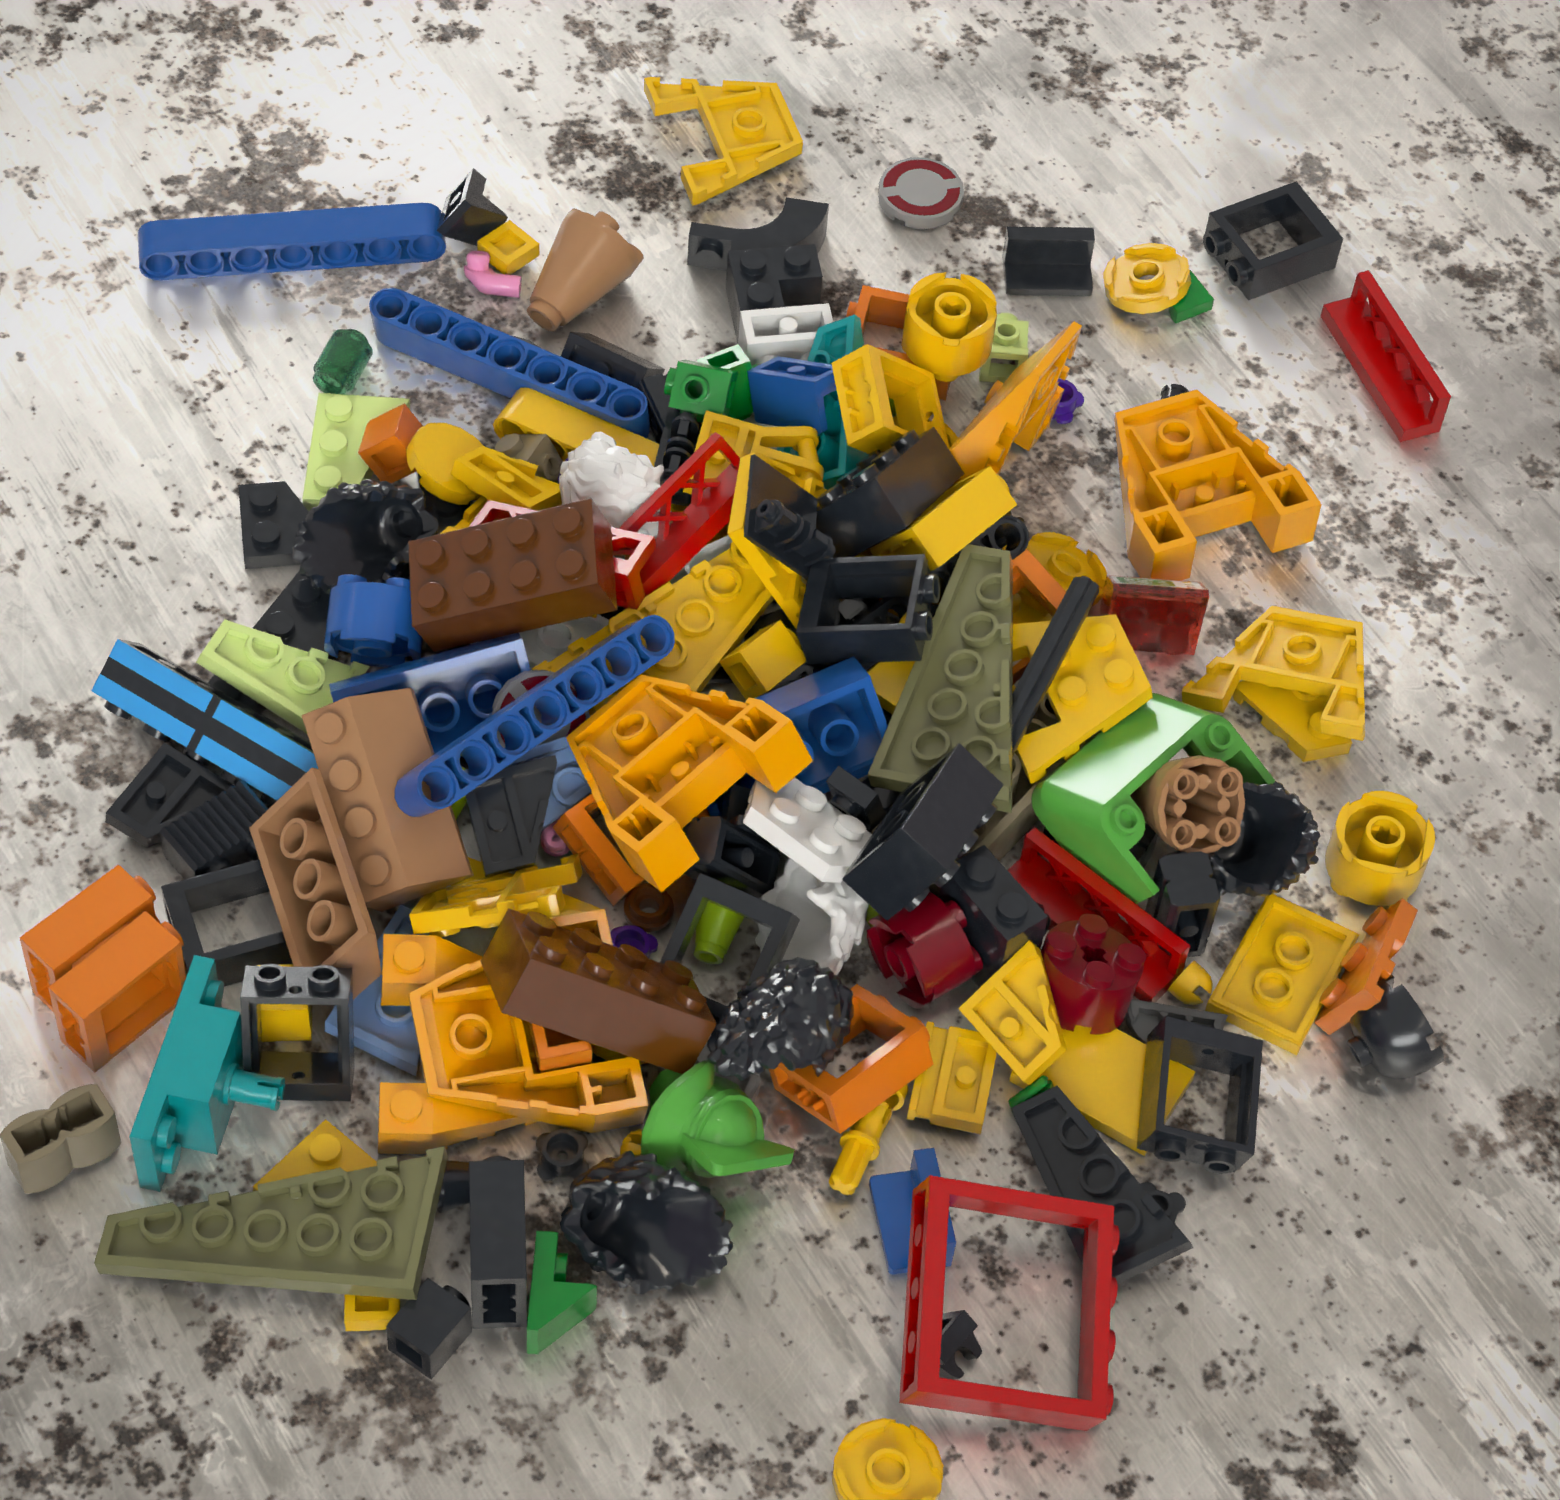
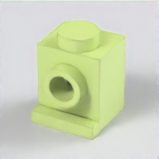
[979,313,1029,383]

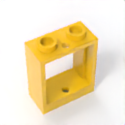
[831,344,949,454]
[869,466,1017,571]

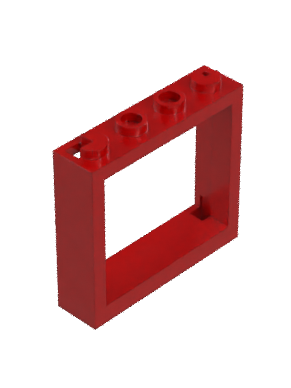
[899,1175,1120,1431]

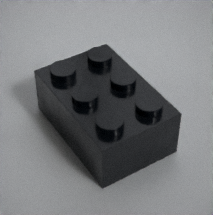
[816,427,964,558]
[842,743,1004,921]

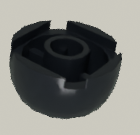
[1347,974,1445,1079]

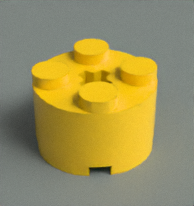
[901,272,997,382]
[1325,791,1435,907]

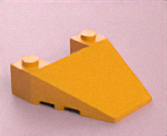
[949,321,1082,483]
[1114,390,1322,590]
[566,674,813,893]
[408,908,649,1133]
[378,934,540,1154]

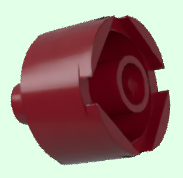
[866,891,983,1009]
[1041,913,1146,1035]

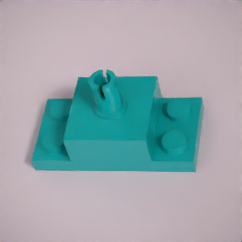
[129,955,285,1192]

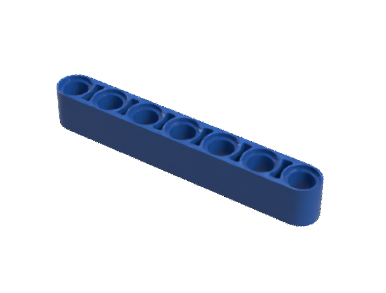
[137,202,446,280]
[369,288,650,438]
[395,615,675,817]

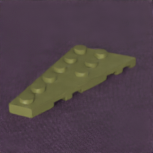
[867,544,1013,813]
[94,1146,448,1300]

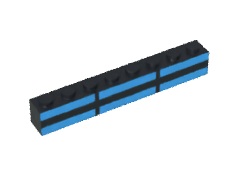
[91,639,318,806]

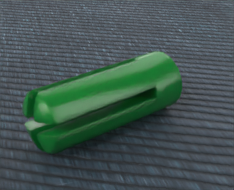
[1008,1075,1054,1108]

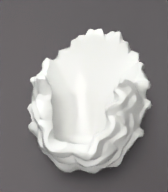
[559,431,672,539]
[755,858,869,975]

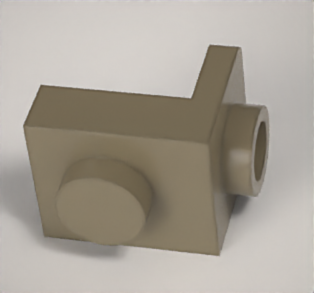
[494,433,563,483]

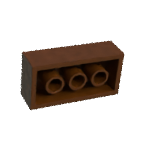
[408,498,617,652]
[480,908,717,1074]

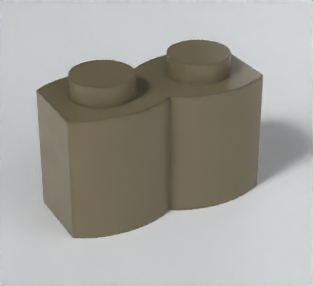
[0,1084,121,1194]

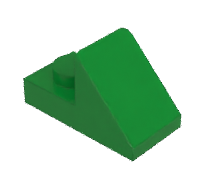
[527,1231,597,1354]

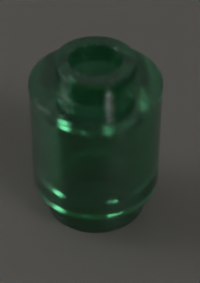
[313,329,373,394]

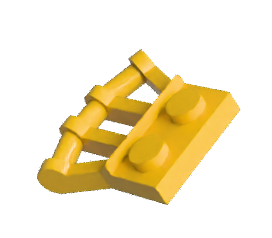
[683,410,824,494]

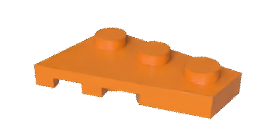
[1314,898,1418,1035]

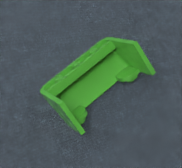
[1032,693,1275,904]

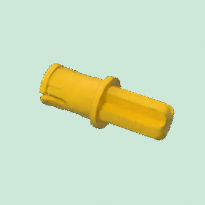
[828,1101,893,1195]

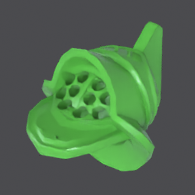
[641,1060,795,1178]

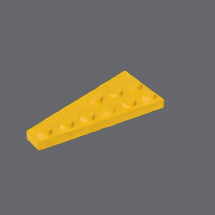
[532,542,774,716]

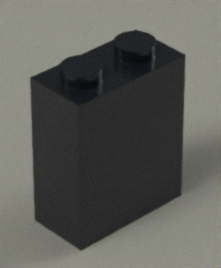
[939,845,1048,988]
[469,1156,527,1329]

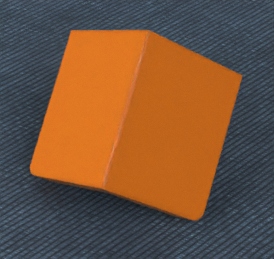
[358,403,423,484]
[529,1022,592,1073]

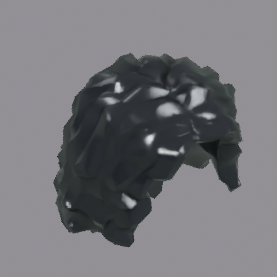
[292,479,439,595]
[1208,781,1320,897]
[707,957,854,1081]
[560,1151,733,1295]

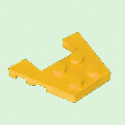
[644,77,803,206]
[727,452,827,629]
[1181,606,1365,741]
[1013,614,1153,784]
[409,854,583,937]

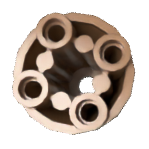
[527,208,644,332]
[1130,755,1245,854]

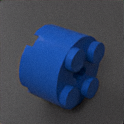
[324,574,423,667]

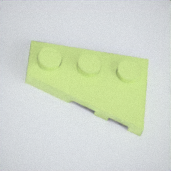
[302,393,410,511]
[196,619,370,734]

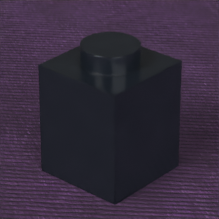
[386,1278,472,1380]

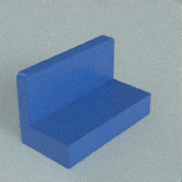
[747,356,836,434]
[869,1148,956,1275]

